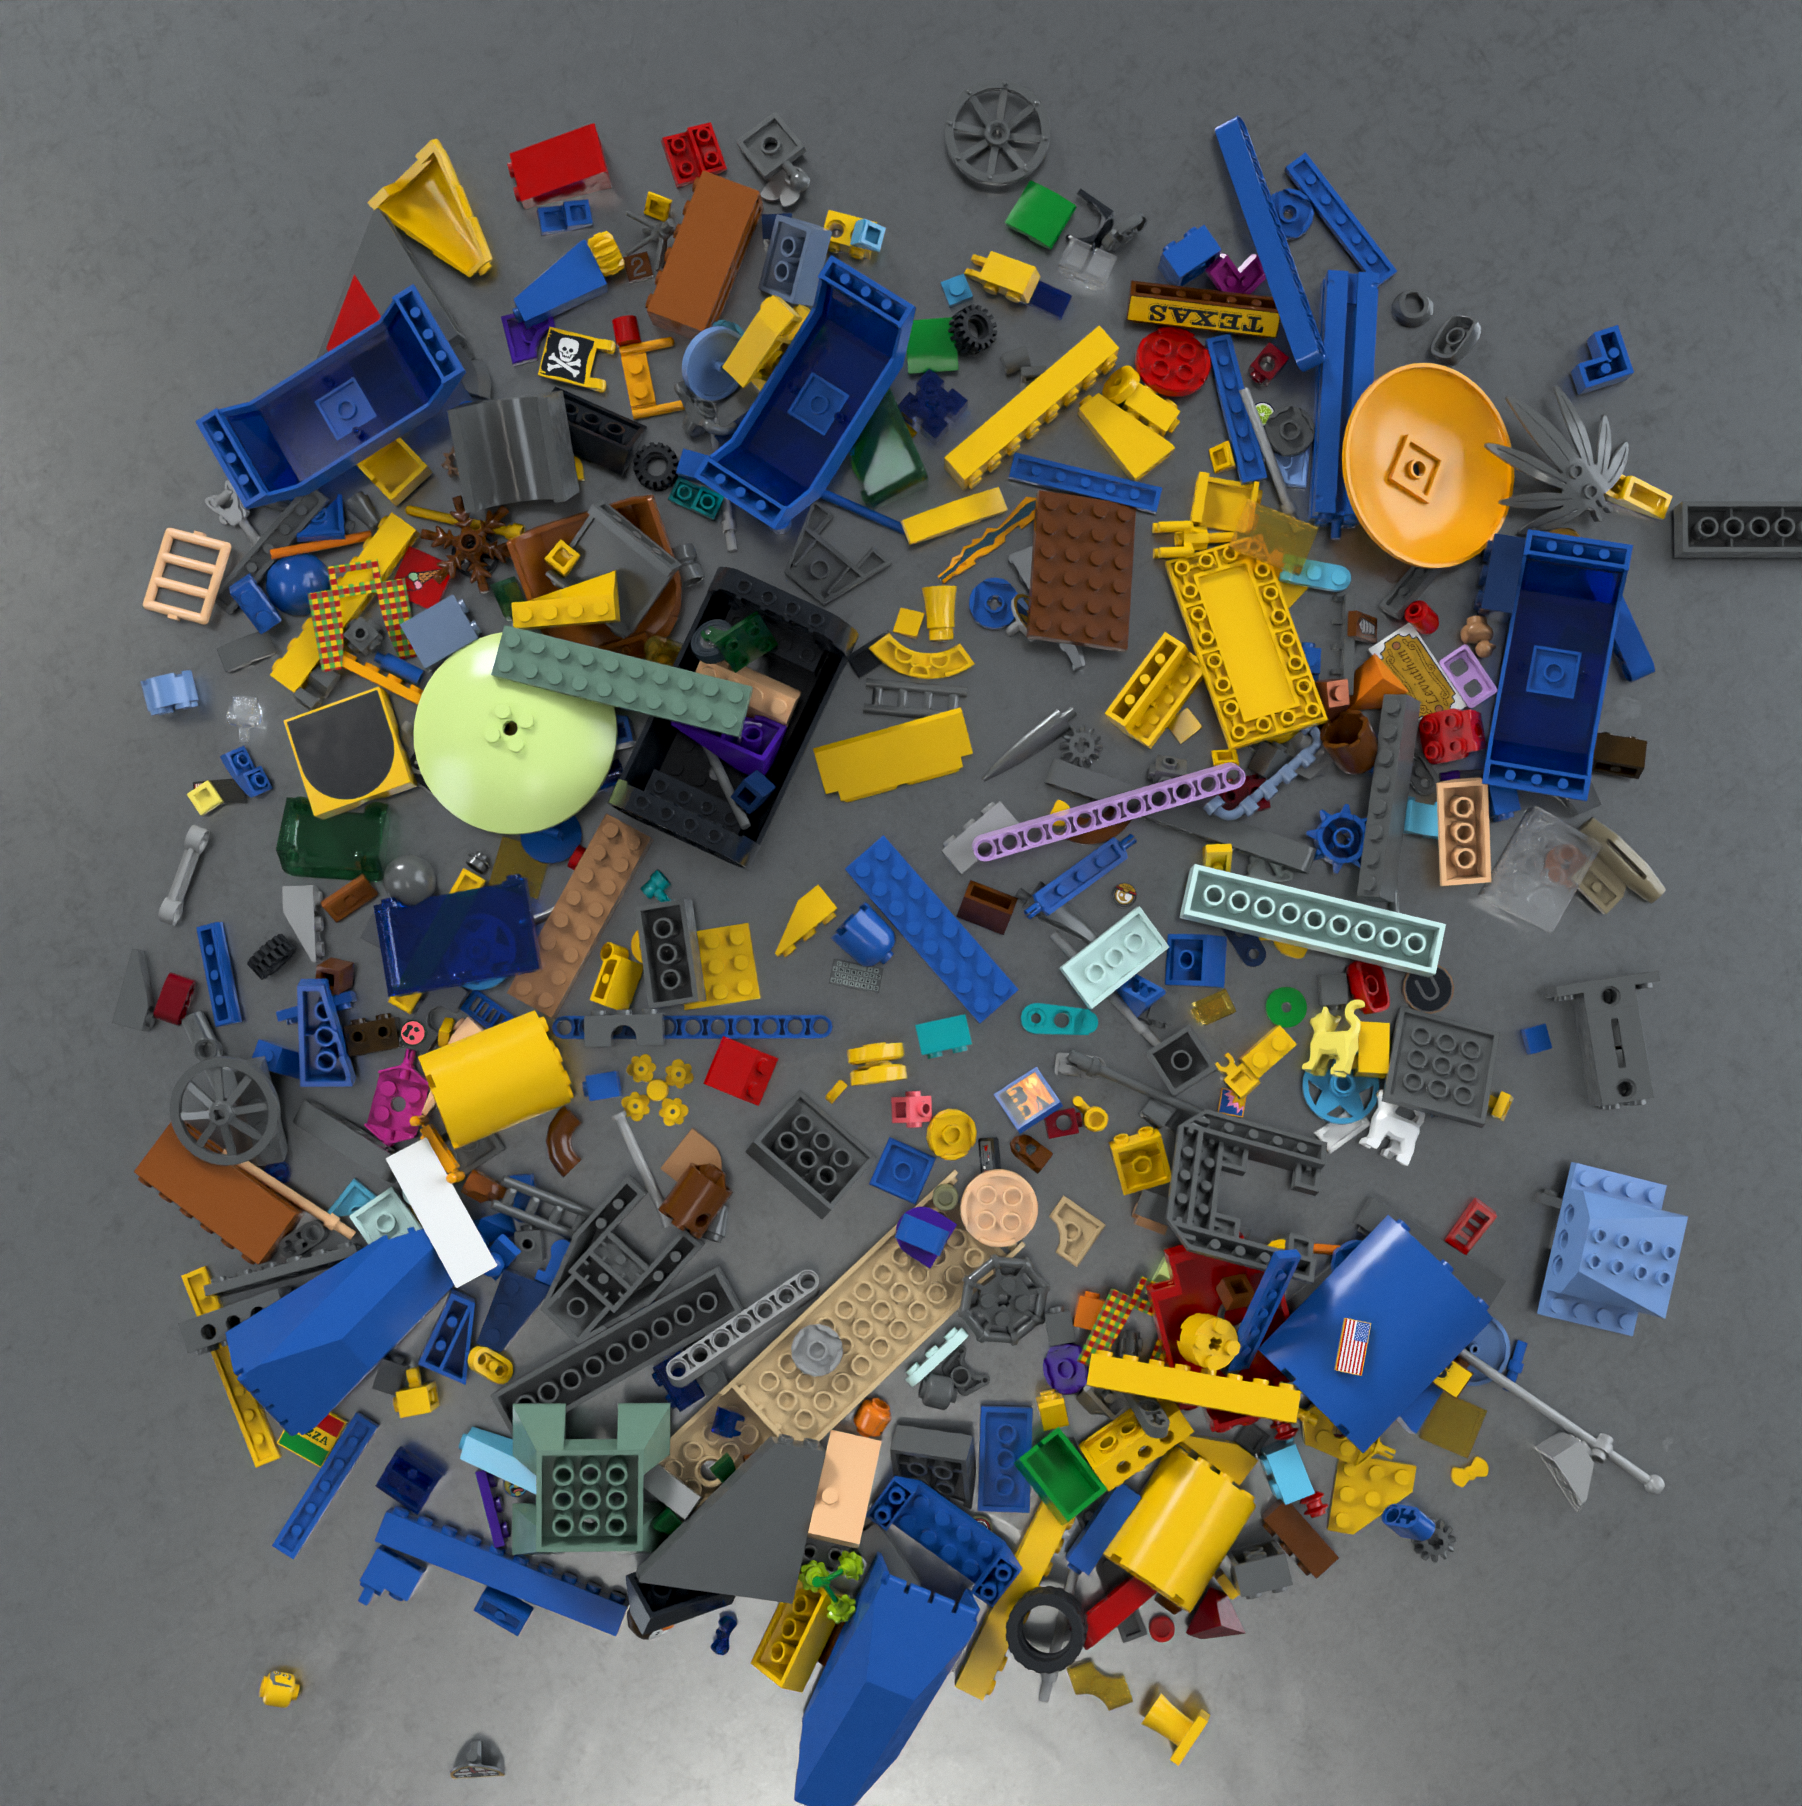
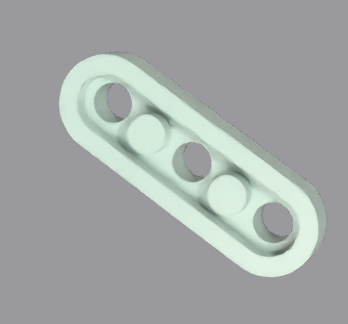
[905,1327,969,1387]

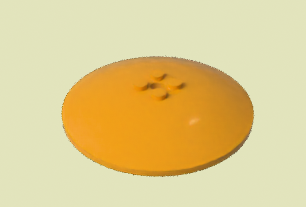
[1342,363,1514,569]

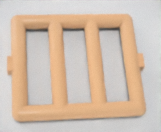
[143,528,232,625]

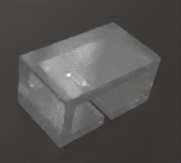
[1058,237,1117,291]

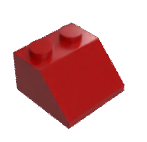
[703,1036,778,1106]

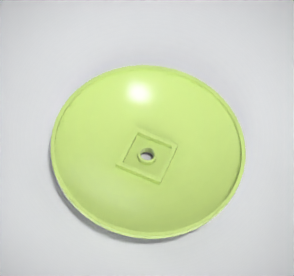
[413,632,618,835]

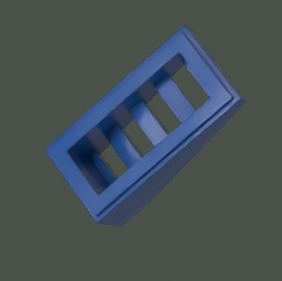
[460,990,517,1029]

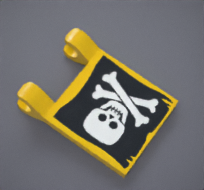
[538,327,616,393]

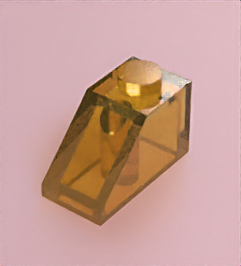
[1191,988,1237,1026]

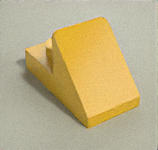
[1202,844,1232,872]

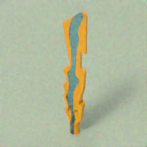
[937,497,1036,584]

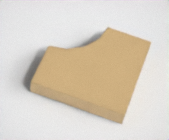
[1049,1195,1106,1267]

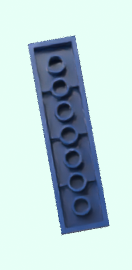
[845,835,1019,1024]

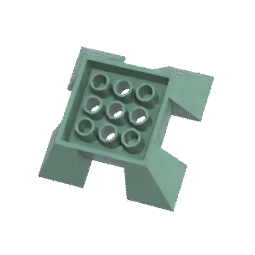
[512,1403,671,1555]

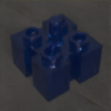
[897,369,968,446]

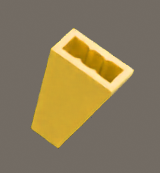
[1077,393,1175,481]

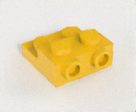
[1108,1126,1171,1195]

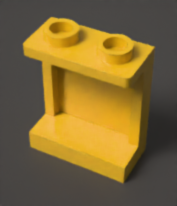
[1190,472,1263,536]

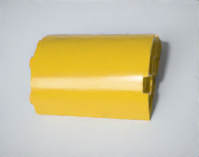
[418,1010,574,1150]
[1103,1446,1256,1614]

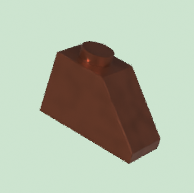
[1314,679,1350,732]

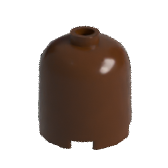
[1320,710,1378,775]

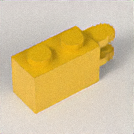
[964,251,1041,304]

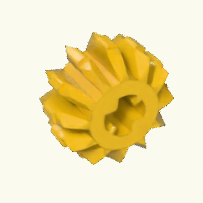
[588,231,625,277]

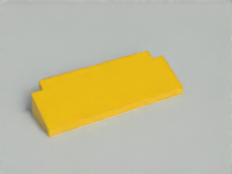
[813,707,973,802]

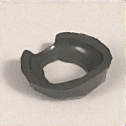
[1392,289,1433,328]

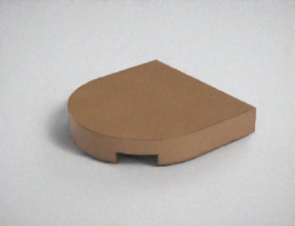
[660,1128,722,1182]

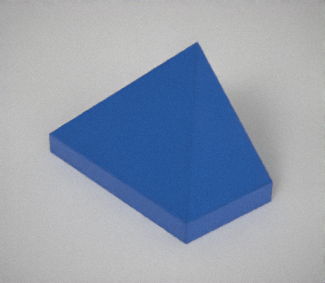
[1116,974,1166,1018]
[473,1213,517,1242]

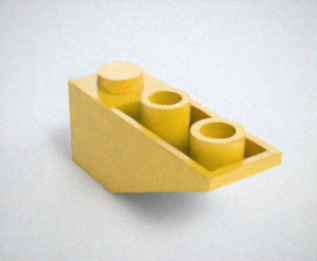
[775,885,838,957]
[1178,1434,1258,1486]

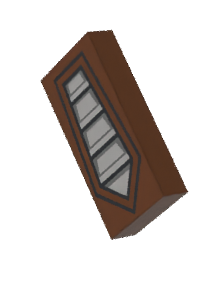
[1347,610,1377,644]

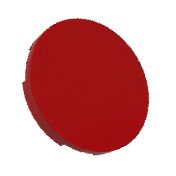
[1135,327,1211,397]

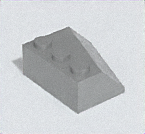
[1535,1430,1594,1513]

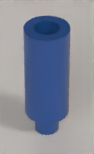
[374,652,425,687]

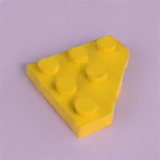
[1326,1457,1417,1535]

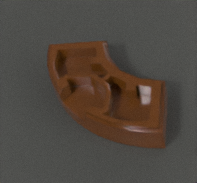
[1065,807,1131,845]

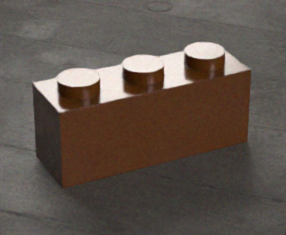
[1261,1499,1339,1579]

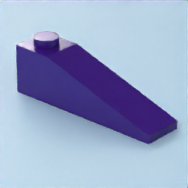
[671,715,787,776]

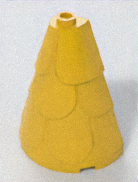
[367,139,493,277]

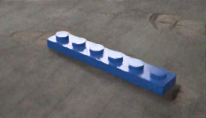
[1284,152,1397,287]
[1205,334,1267,485]
[1009,452,1162,514]
[1225,1249,1302,1371]
[272,1412,379,1560]

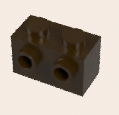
[1592,732,1647,779]
[344,1013,404,1057]

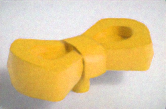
[1451,1456,1489,1488]

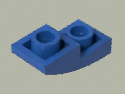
[220,746,272,798]

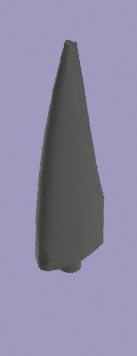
[982,707,1077,782]
[1015,881,1099,945]

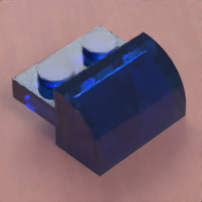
[375,1446,444,1515]

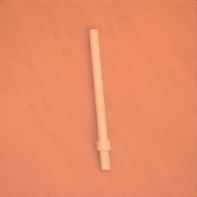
[221,1148,356,1240]

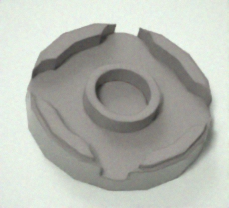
[791,1324,843,1377]

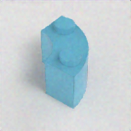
[1403,796,1438,840]

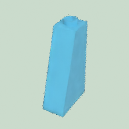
[459,1426,536,1494]

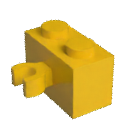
[393,1366,440,1418]

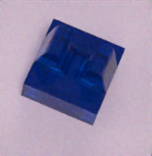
[711,1406,745,1439]

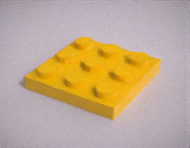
[684,923,761,1011]

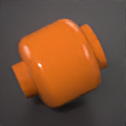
[853,1398,891,1438]

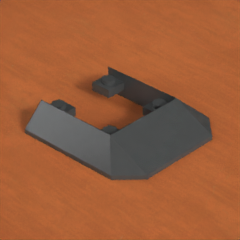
[1165,1109,1327,1284]

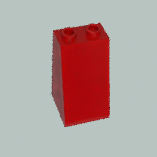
[507,123,612,209]

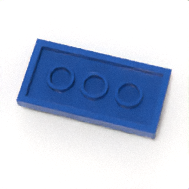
[978,1405,1033,1513]

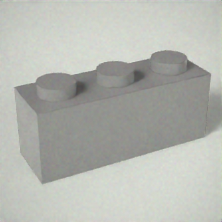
[941,801,1019,875]

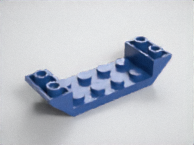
[866,1476,1022,1608]

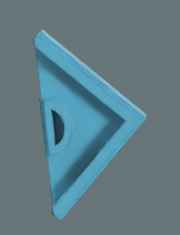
[327,1178,377,1217]

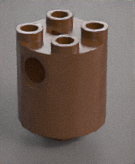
[658,1163,733,1239]

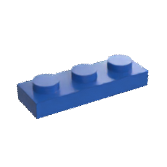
[276,991,358,1025]

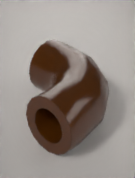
[545,1105,582,1178]

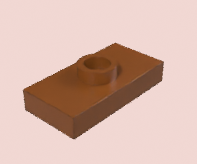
[320,874,378,923]

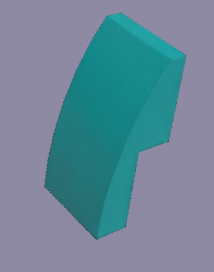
[668,476,724,520]

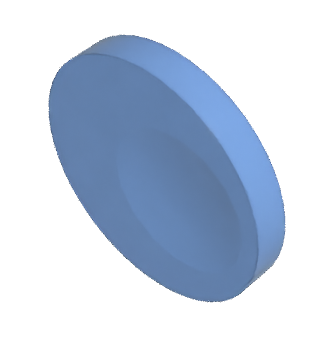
[682,326,741,401]
[1465,1317,1510,1386]

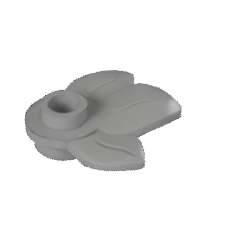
[761,166,805,208]

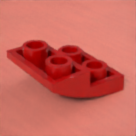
[661,122,727,188]

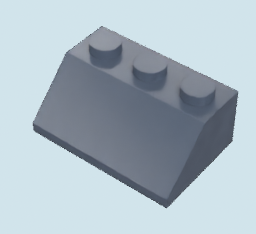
[758,214,832,306]

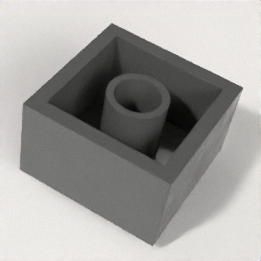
[1146,1025,1219,1097]

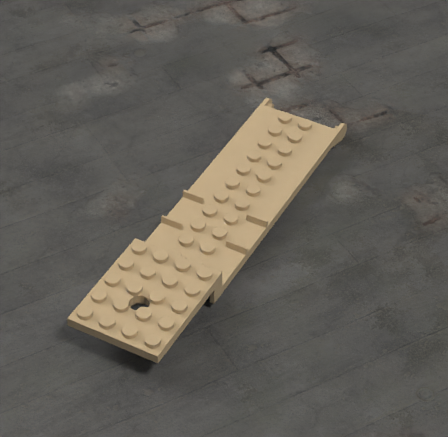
[658,1169,1025,1520]

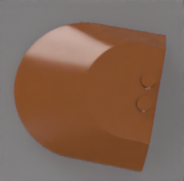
[506,495,682,659]

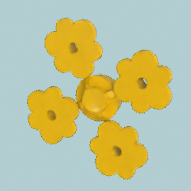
[621,1054,694,1126]

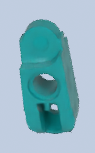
[1020,1003,1098,1035]

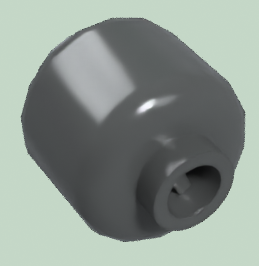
[918,1373,958,1410]

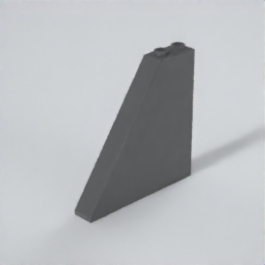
[636,1434,826,1604]

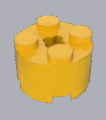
[1177,1313,1240,1371]

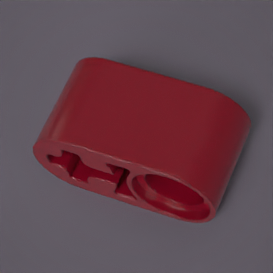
[154,972,196,1026]

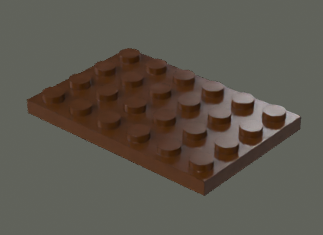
[1026,490,1136,652]

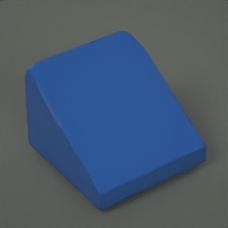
[1520,1023,1552,1055]

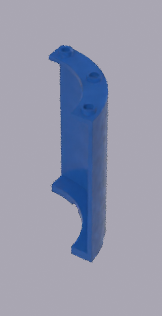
[1258,1215,1493,1453]

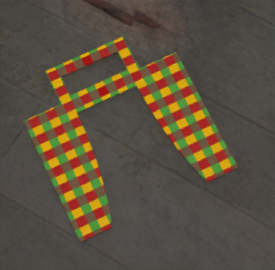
[308,559,417,672]
[1077,1276,1166,1367]

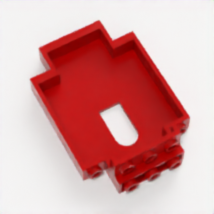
[1146,1231,1296,1433]

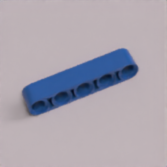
[1578,568,1655,683]

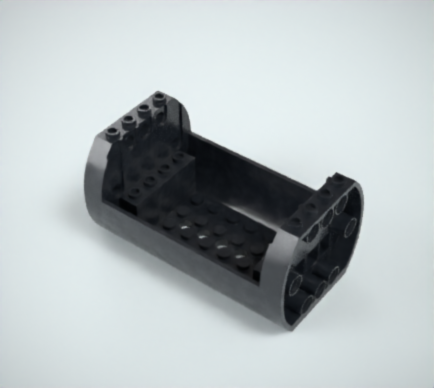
[607,567,859,871]

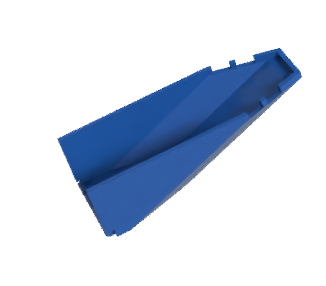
[225,1227,490,1436]
[794,1552,980,1806]

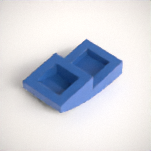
[537,199,593,236]

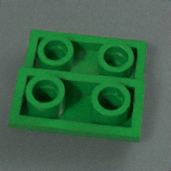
[1005,180,1077,250]
[907,317,959,374]

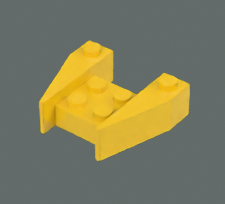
[722,295,828,391]

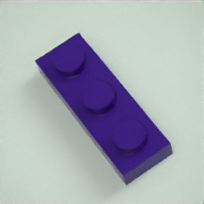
[475,1468,511,1548]

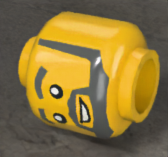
[259,1671,300,1708]

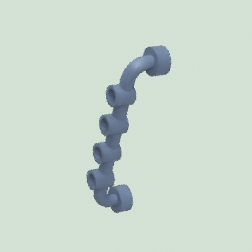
[1203,725,1322,821]

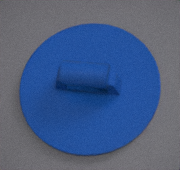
[520,816,582,864]

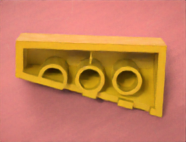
[511,570,621,630]

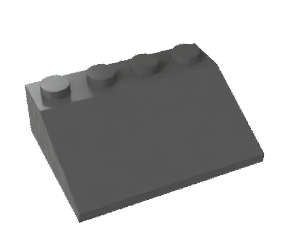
[745,1090,876,1219]

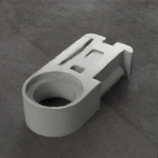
[1054,1052,1106,1079]

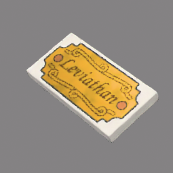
[1367,623,1467,727]

